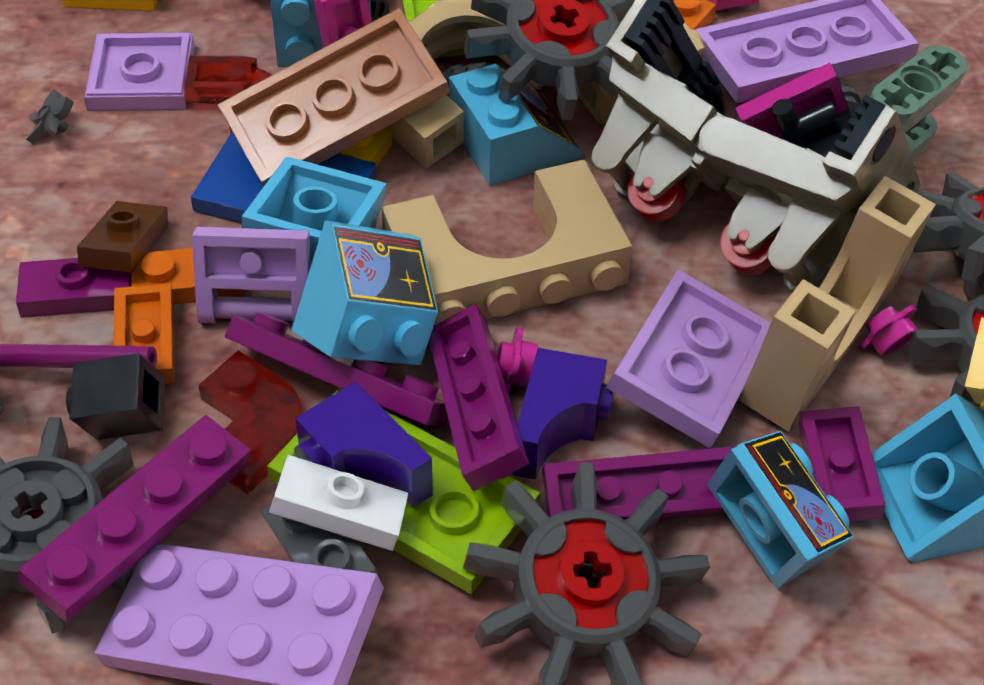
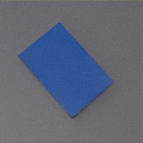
[191,132,377,222]

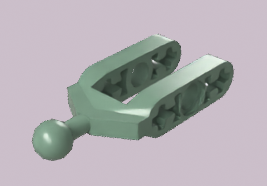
[837,46,968,161]

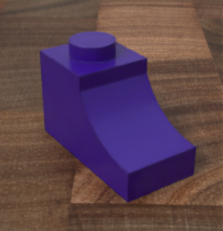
[513,348,614,479]
[294,381,433,508]

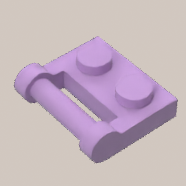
[192,227,311,324]

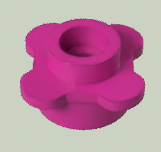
[859,305,919,357]
[496,327,538,394]

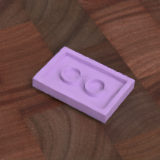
[606,269,771,448]

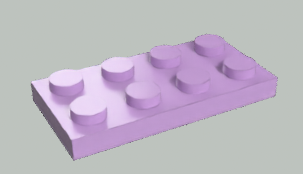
[695,0,919,103]
[94,544,384,685]

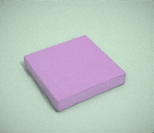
[84,33,195,111]

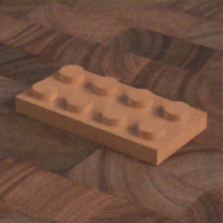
[218,8,450,187]

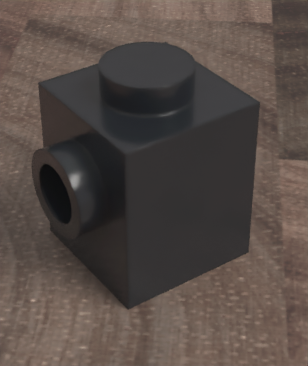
[66,353,165,440]

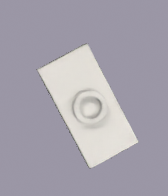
[269,455,408,551]

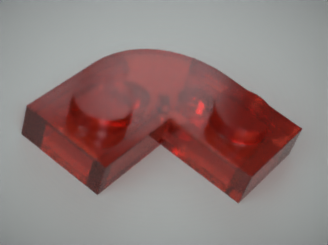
[184,56,272,134]
[198,350,301,495]

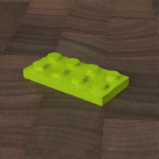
[267,387,540,595]

